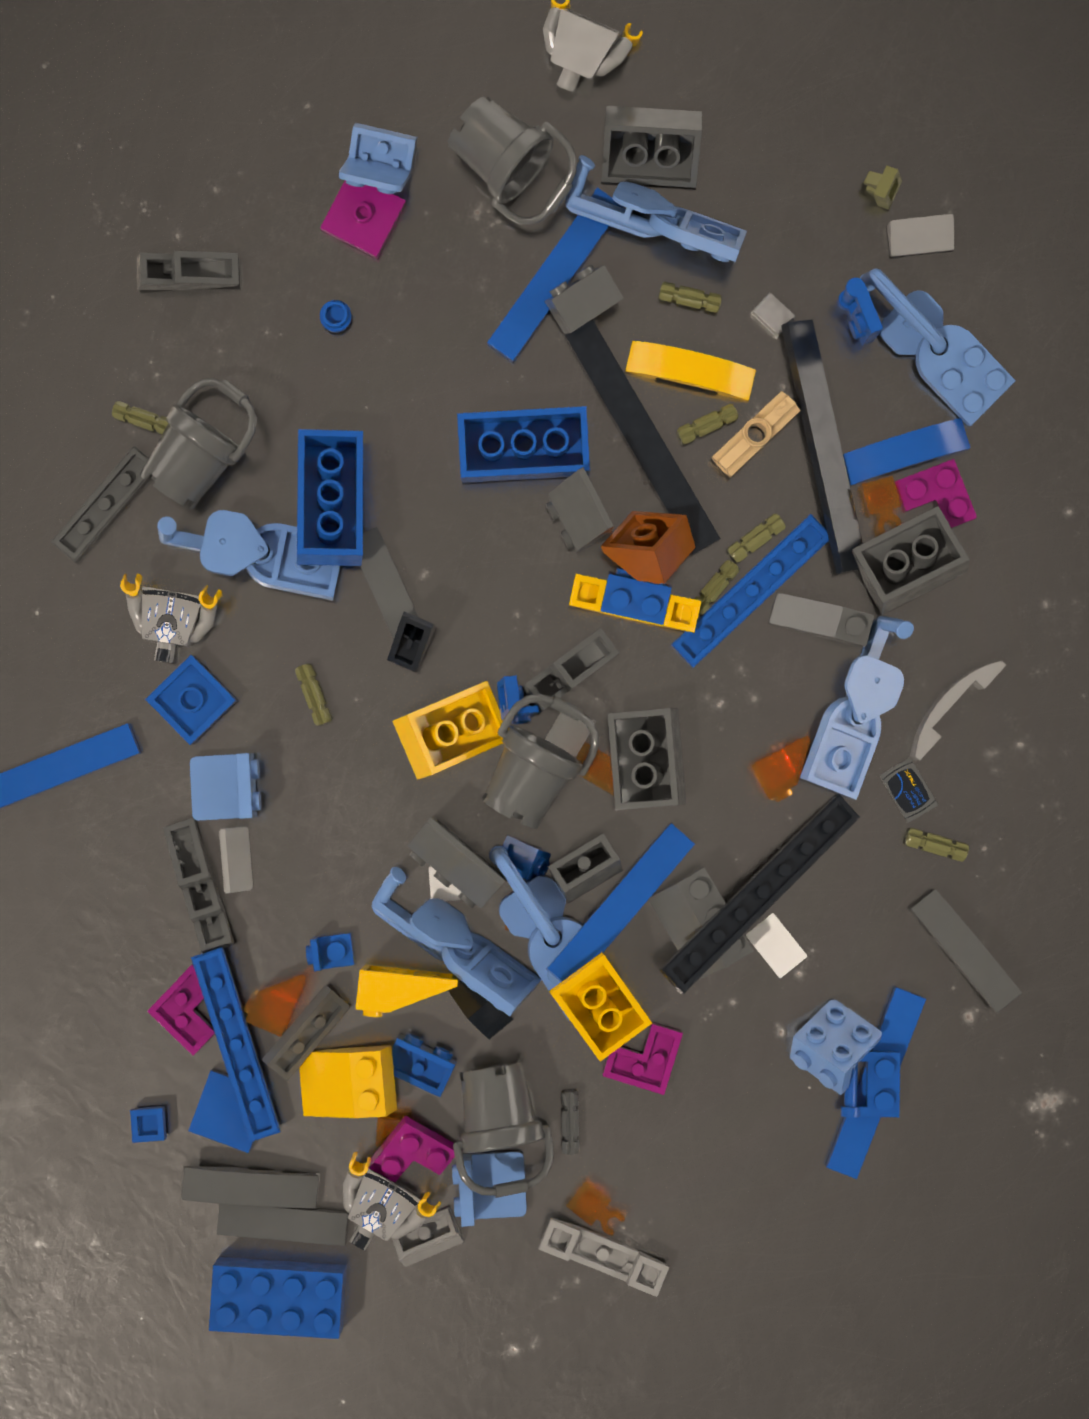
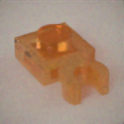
[860,476,902,535]
[566,1179,625,1236]

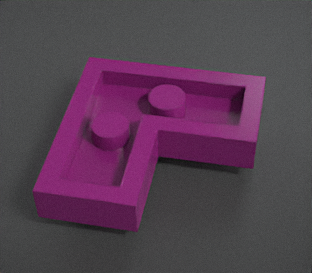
[893,459,977,528]
[147,964,215,1056]
[602,1023,683,1095]
[369,1116,455,1183]

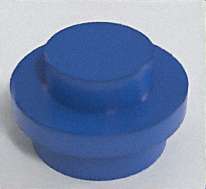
[320,300,352,333]

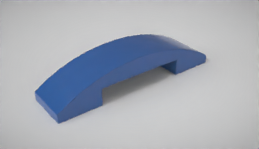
[843,418,971,486]

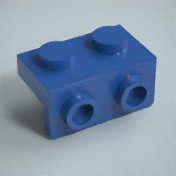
[601,567,672,625]
[392,1032,457,1097]

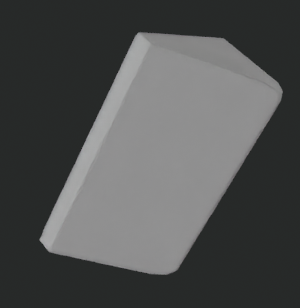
[887,214,954,258]
[219,826,253,893]
[392,1207,464,1267]

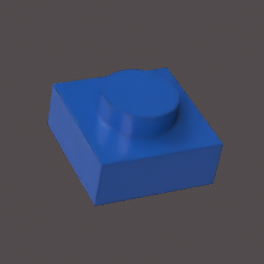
[130,1106,167,1143]

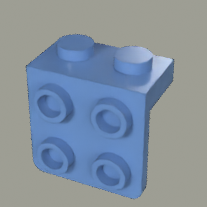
[338,123,418,194]
[190,753,261,821]
[790,1000,882,1095]
[452,1151,527,1227]

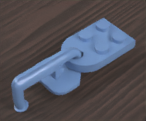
[565,155,747,262]
[860,268,1016,427]
[157,510,340,601]
[800,616,914,800]
[489,846,582,1021]
[372,867,541,1016]

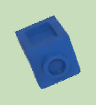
[497,675,539,724]
[494,835,551,880]
[306,932,355,972]

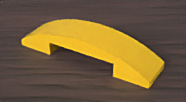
[625,341,756,402]
[569,574,701,633]

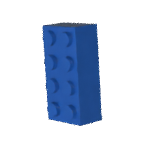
[457,406,590,483]
[297,429,363,566]
[209,1257,347,1339]

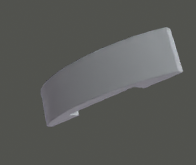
[910,661,1006,761]
[538,1218,670,1297]

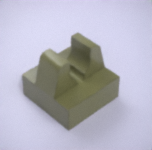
[864,165,902,210]

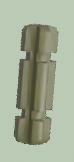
[659,282,722,313]
[112,401,168,434]
[677,404,738,444]
[727,513,786,563]
[694,560,740,616]
[295,664,331,726]
[905,828,969,862]

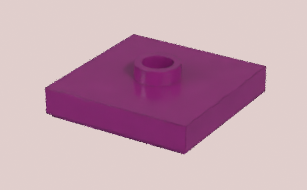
[320,180,406,259]

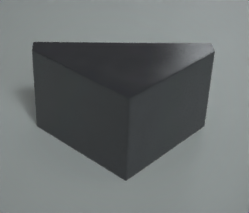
[387,611,436,672]
[448,980,514,1040]

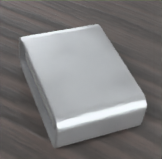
[751,293,796,337]

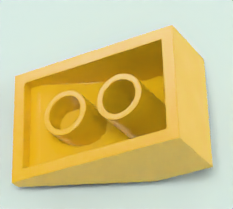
[392,681,503,780]
[549,952,652,1062]
[356,964,460,1017]
[299,1045,397,1118]

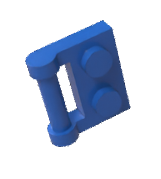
[837,277,884,346]
[841,1050,900,1118]

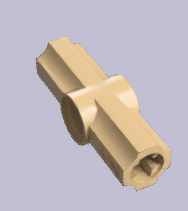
[711,391,801,478]

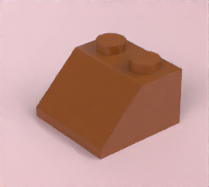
[601,511,695,584]

